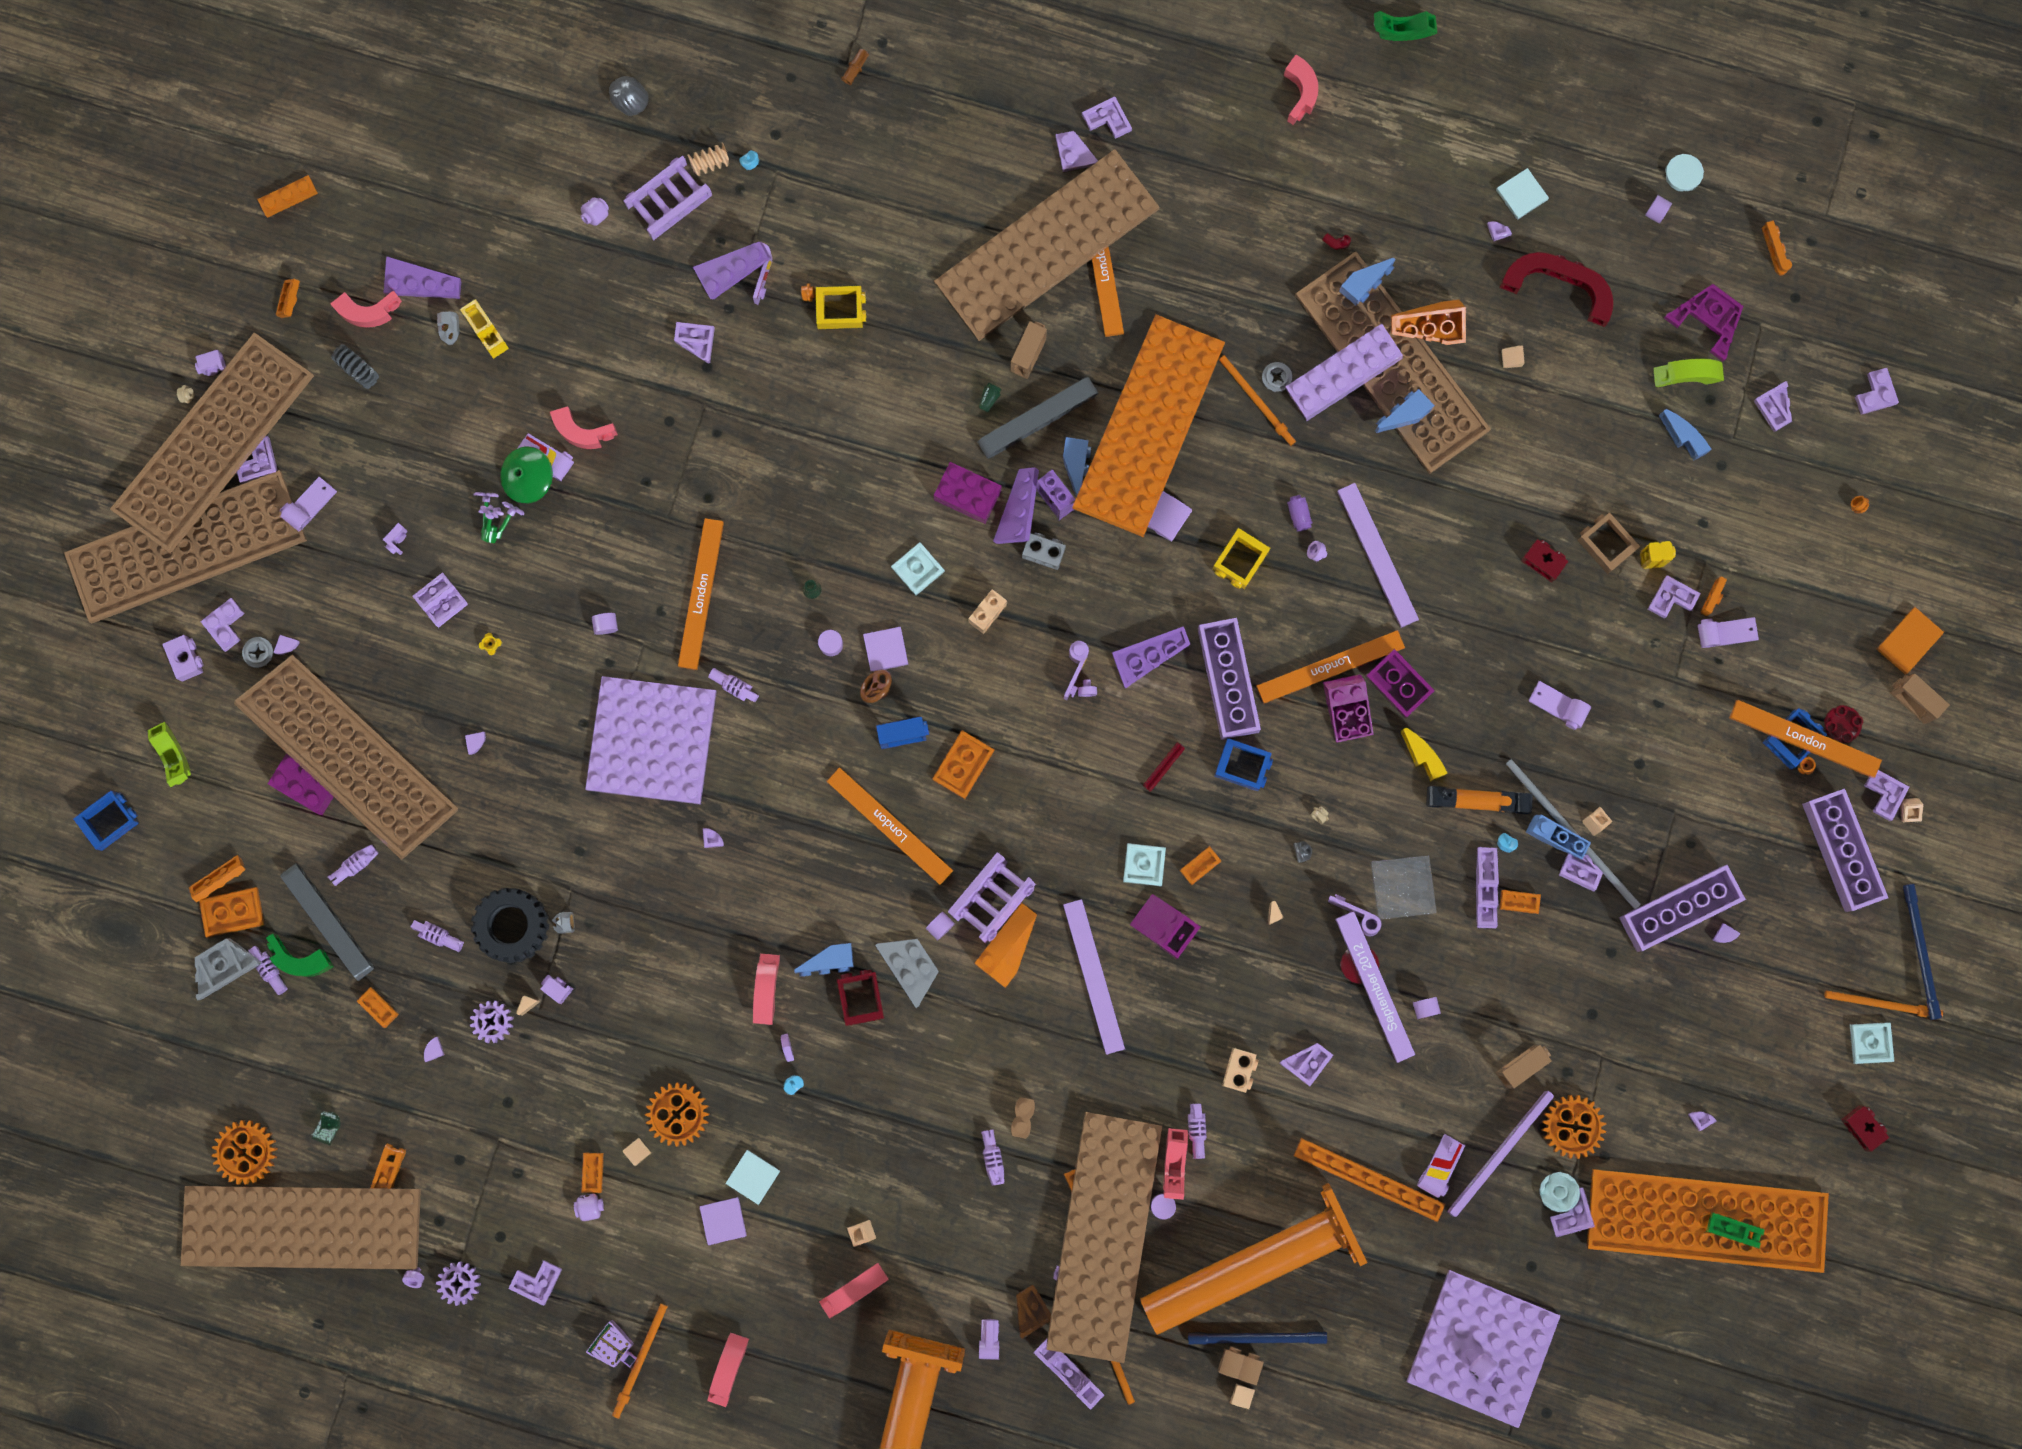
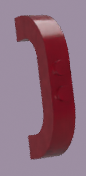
[1499,252,1613,327]

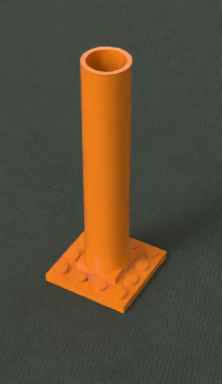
[1140,1183,1367,1335]
[879,1330,965,1449]

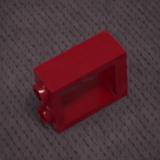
[837,969,885,1026]

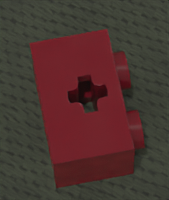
[1521,539,1568,583]
[1841,1106,1889,1152]

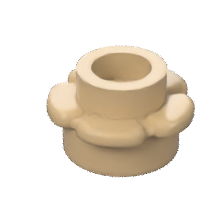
[177,385,194,404]
[1311,807,1329,824]

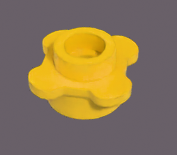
[479,633,502,655]

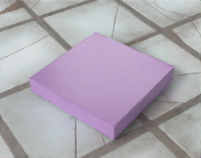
[863,627,908,672]
[700,1197,747,1245]

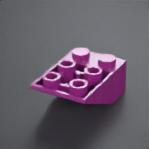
[1323,675,1374,743]
[1130,894,1200,959]

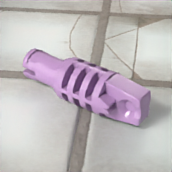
[708,668,759,702]
[328,844,379,886]
[411,920,464,952]
[249,946,288,995]
[1188,1104,1207,1159]
[981,1130,1004,1186]

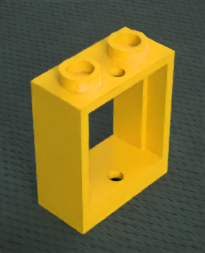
[816,286,866,329]
[1213,528,1270,589]

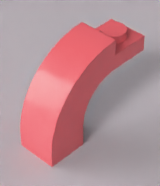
[1284,55,1318,125]
[331,291,402,327]
[550,406,618,449]
[753,954,780,1025]
[1163,1128,1188,1200]
[819,1263,889,1318]
[707,1333,749,1407]

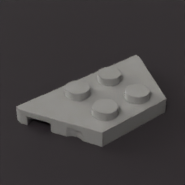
[195,938,262,1000]
[875,939,939,1008]

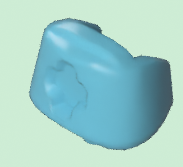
[739,150,759,170]
[1497,833,1518,852]
[784,1075,804,1095]

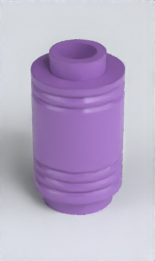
[1287,495,1312,532]

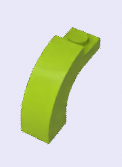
[1654,359,1724,387]
[147,722,191,787]

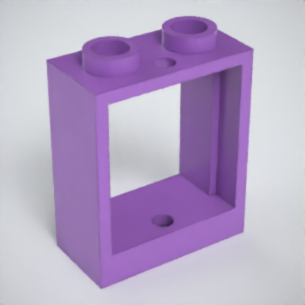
[1036,470,1075,520]

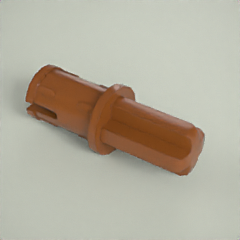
[841,49,869,85]

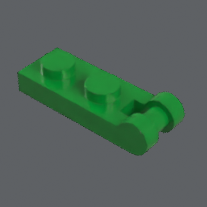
[1706,1212,1765,1249]

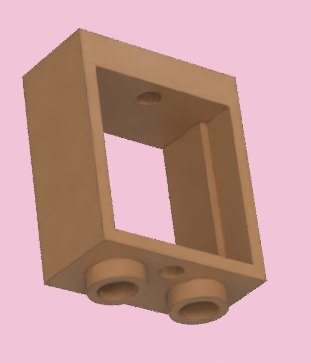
[1011,322,1047,379]
[1577,512,1640,574]
[1890,674,1950,724]
[1495,1045,1551,1089]

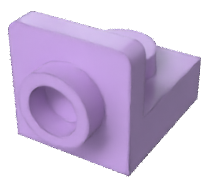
[383,523,408,555]

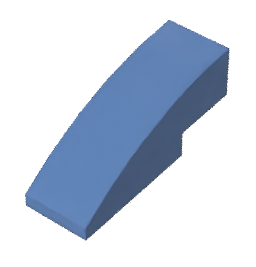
[1659,409,1711,460]

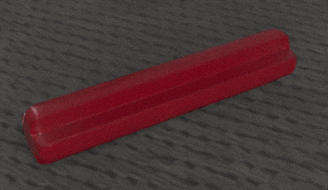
[1143,743,1185,791]

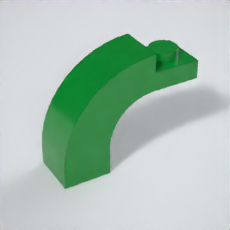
[1374,11,1437,41]
[266,934,334,977]

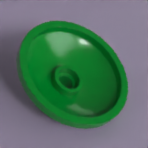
[501,446,553,504]

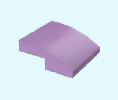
[1148,491,1192,542]
[413,572,468,628]

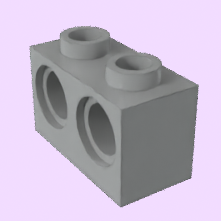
[1022,532,1066,570]

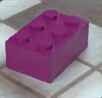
[934,462,1001,524]
[1365,649,1435,718]
[268,753,333,815]

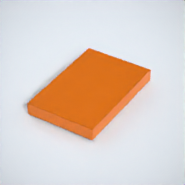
[1876,607,1944,675]
[932,731,995,799]
[199,887,265,938]

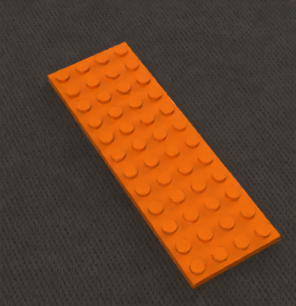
[1072,314,1225,537]
[1587,1169,1829,1273]

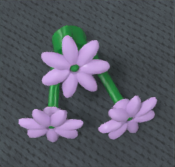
[474,492,524,543]

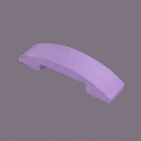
[1034,1339,1104,1410]

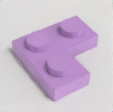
[1082,97,1132,139]
[1855,368,1899,415]
[237,436,278,484]
[1648,576,1701,618]
[201,598,245,652]
[1864,770,1909,821]
[1550,1188,1595,1237]
[508,1261,562,1306]

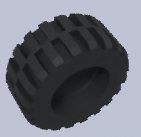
[471,888,549,963]

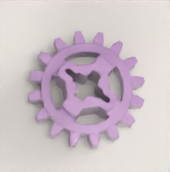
[470,1001,514,1043]
[436,1262,481,1306]

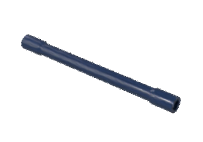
[1903,884,1942,1020]
[1188,1332,1327,1344]

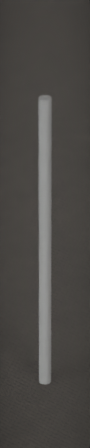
[1506,759,1641,909]

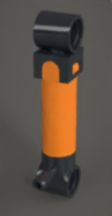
[1426,786,1533,814]

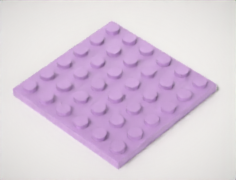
[585,676,716,804]
[1406,1270,1560,1428]

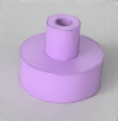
[1307,541,1327,561]
[1078,680,1097,697]
[402,1268,424,1288]

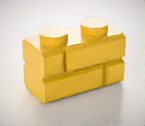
[1640,541,1676,569]

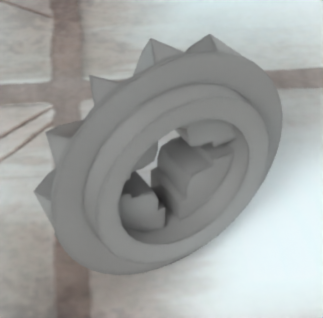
[1262,362,1292,392]
[242,637,274,668]

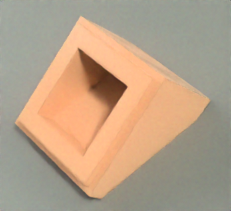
[1502,345,1524,368]
[1900,798,1923,822]
[1582,807,1612,836]
[1268,901,1283,925]
[516,996,540,1016]
[623,1138,651,1166]
[847,1220,876,1247]
[1230,1384,1255,1409]

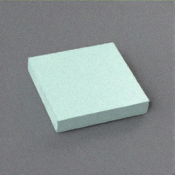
[1496,168,1549,220]
[891,542,945,596]
[1123,843,1166,886]
[1850,1023,1894,1064]
[726,1150,780,1205]

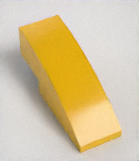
[460,299,509,359]
[1401,728,1447,781]

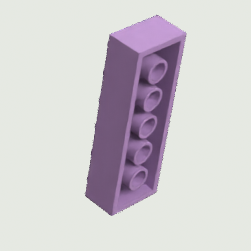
[1286,324,1403,421]
[1198,618,1261,740]
[1802,789,1888,912]
[1619,865,1746,952]

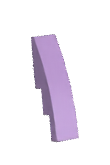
[1476,847,1499,928]

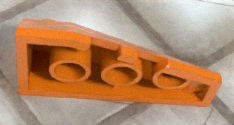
[1391,300,1466,345]
[974,903,1037,988]

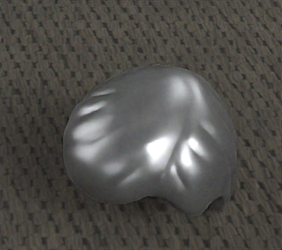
[609,76,648,116]

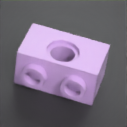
[163,635,203,681]

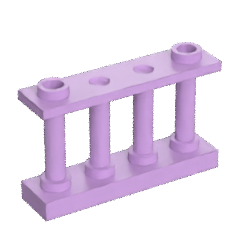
[624,156,712,240]
[948,852,1036,944]

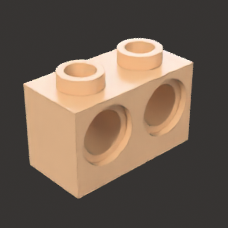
[968,589,1007,634]
[1222,1048,1259,1093]

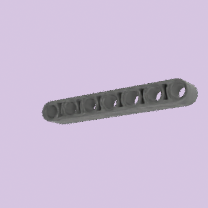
[977,377,1099,459]
[280,863,375,981]

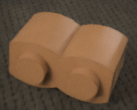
[1011,1097,1035,1139]
[1218,1346,1264,1385]

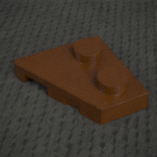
[1016,1284,1051,1339]

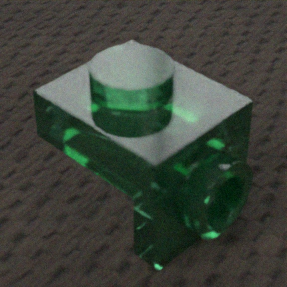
[312,1111,341,1145]

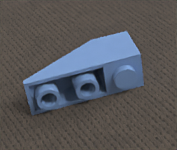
[1339,258,1395,305]
[1375,389,1435,433]
[1063,437,1091,497]
[1526,815,1591,860]
[794,943,854,977]

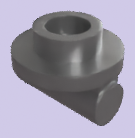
[1293,841,1312,863]

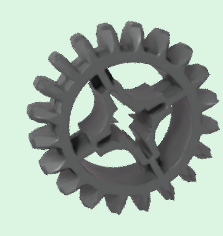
[331,344,379,389]

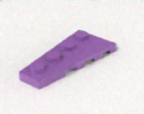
[693,242,771,299]
[384,257,461,299]
[993,467,1039,544]
[1112,626,1190,689]

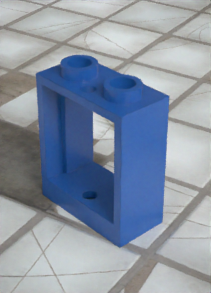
[1762,708,1827,769]
[876,717,929,749]
[1214,738,1273,791]
[73,791,139,851]

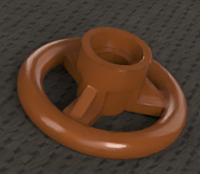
[860,669,892,703]

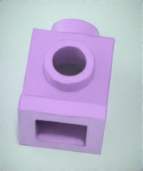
[195,350,226,376]
[541,975,573,1004]

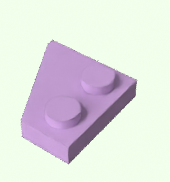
[1056,131,1098,172]
[674,322,715,363]
[1754,381,1792,432]
[1559,853,1603,891]
[1279,1043,1333,1086]

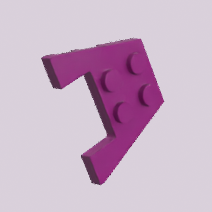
[1664,284,1743,362]

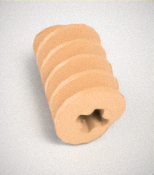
[688,143,729,176]

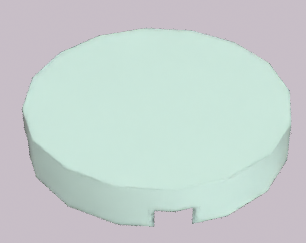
[1665,154,1704,192]
[1540,1172,1580,1212]

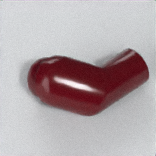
[1322,233,1351,250]

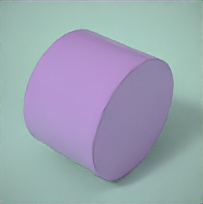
[1645,195,1672,224]
[592,613,618,635]
[818,630,843,656]
[926,912,955,941]
[1413,997,1441,1019]
[1150,1194,1176,1219]

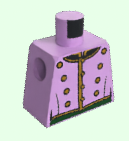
[586,1320,637,1368]

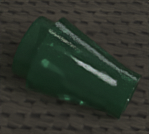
[978,383,1002,412]
[803,580,822,599]

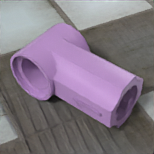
[979,1319,999,1359]

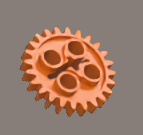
[645,1083,710,1147]
[1541,1095,1606,1159]
[211,1120,278,1185]

